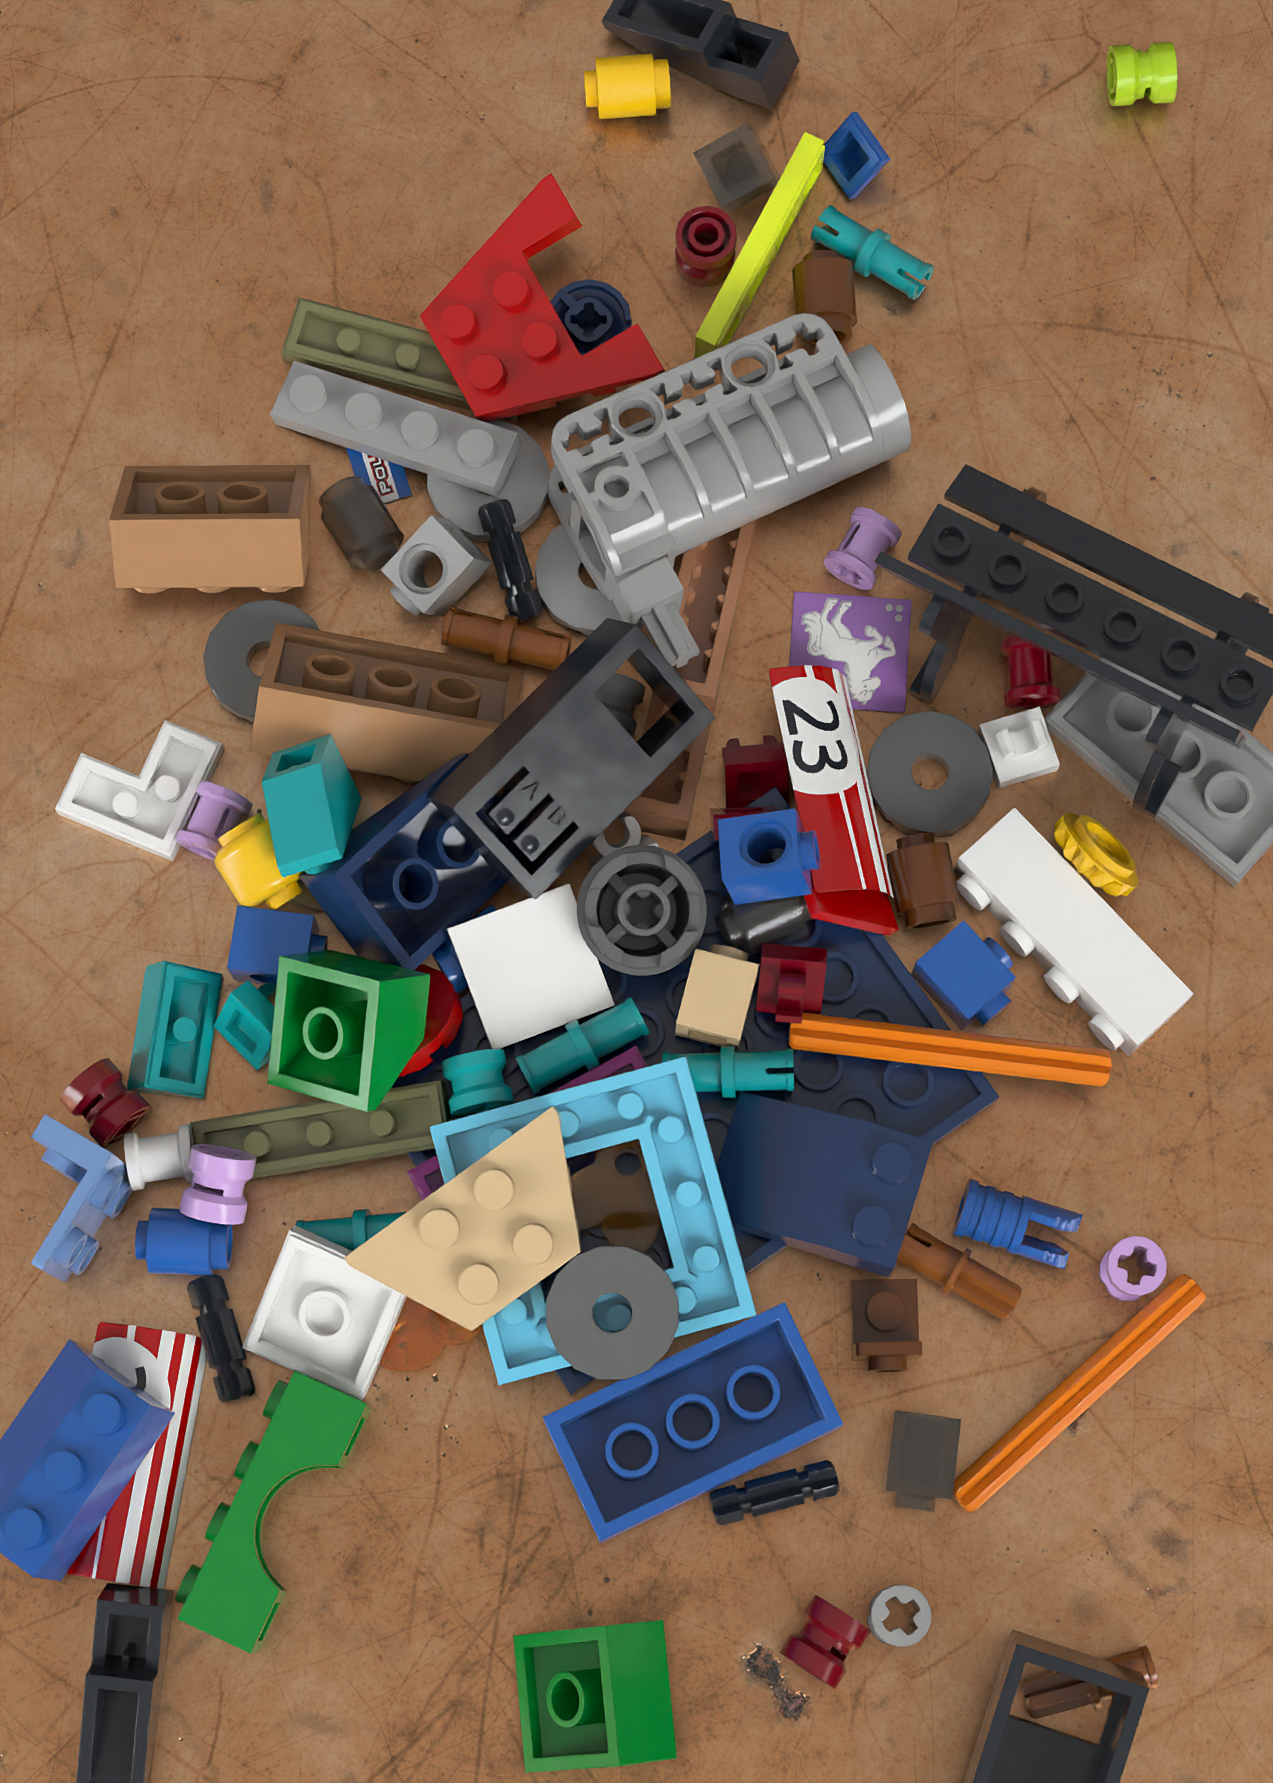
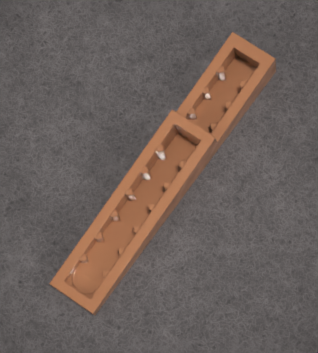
[624,520,756,841]

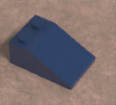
[299,753,524,970]
[717,1092,933,1278]

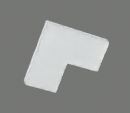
[55,720,225,861]

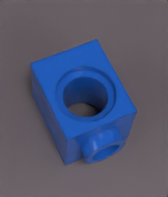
[718,808,820,905]
[227,905,328,986]

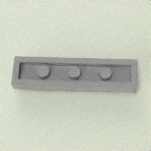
[270,361,522,497]

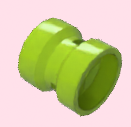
[1106,41,1177,107]

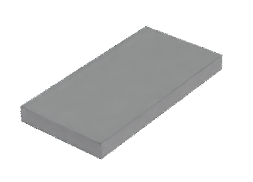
[1044,657,1273,887]

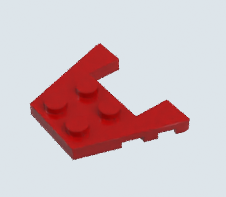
[420,173,666,423]

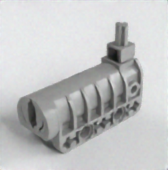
[547,313,911,669]

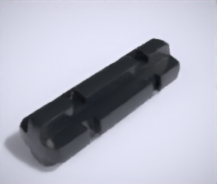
[478,499,543,622]
[187,1274,255,1403]
[709,1460,840,1525]

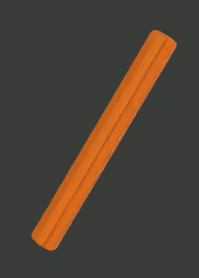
[788,1012,1112,1087]
[948,1274,1206,1512]

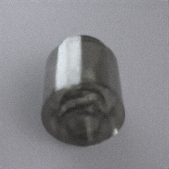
[318,476,404,572]
[715,895,813,957]

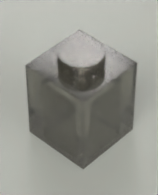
[693,122,781,212]
[881,1410,961,1513]

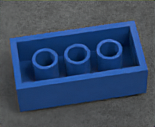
[542,1302,843,1544]

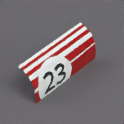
[769,665,894,903]
[66,1322,207,1589]

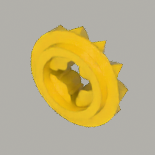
[1054,812,1139,897]

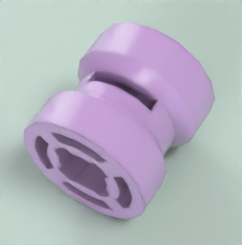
[179,1144,256,1225]

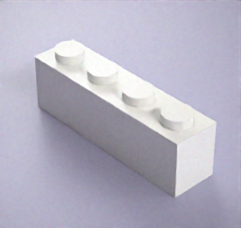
[954,808,1194,1057]

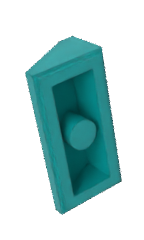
[127,961,223,1100]

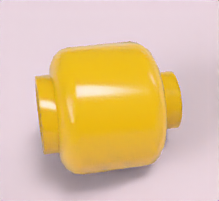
[214,812,304,910]

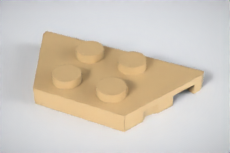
[344,1106,582,1331]

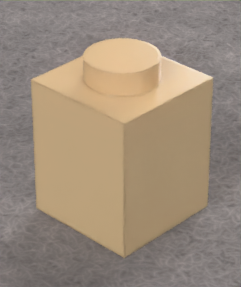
[675,945,759,1051]

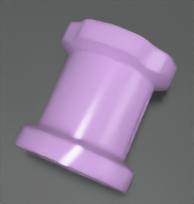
[823,507,902,590]
[175,781,253,861]
[1099,1236,1167,1302]

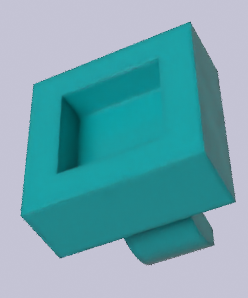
[213,980,276,1071]

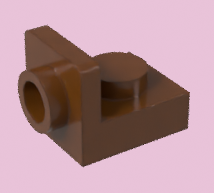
[850,1279,923,1373]

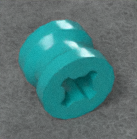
[441,1049,515,1116]

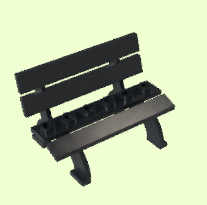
[875,464,1273,818]

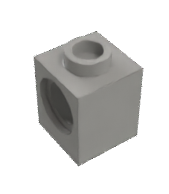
[381,515,493,617]

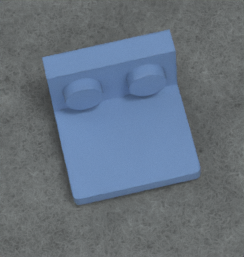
[31,1114,132,1283]

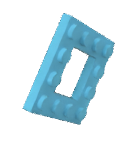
[430,1056,757,1385]

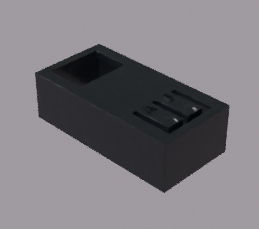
[427,618,716,900]
[963,1629,1150,1783]

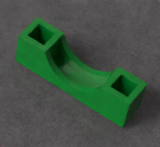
[175,1370,372,1653]

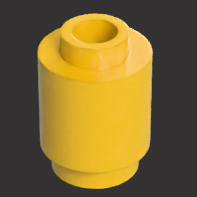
[584,54,671,119]

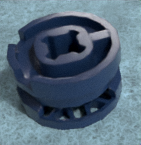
[551,279,632,355]

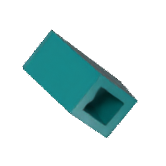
[262,734,362,877]

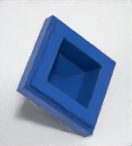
[823,112,890,199]

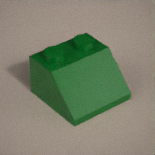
[267,950,430,1112]
[513,1620,677,1773]

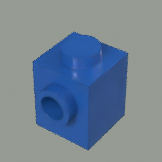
[911,920,1016,1031]

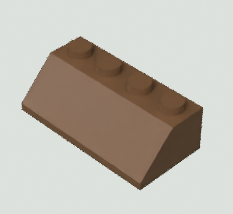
[250,622,523,796]

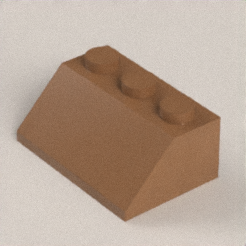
[109,465,310,593]

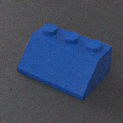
[0,1339,175,1581]

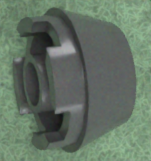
[577,845,707,976]

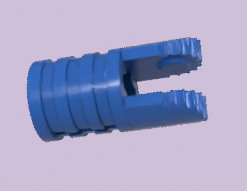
[952,1179,1083,1269]

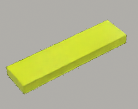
[694,132,825,359]

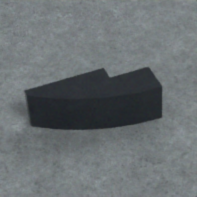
[601,0,800,109]
[76,1583,173,1783]

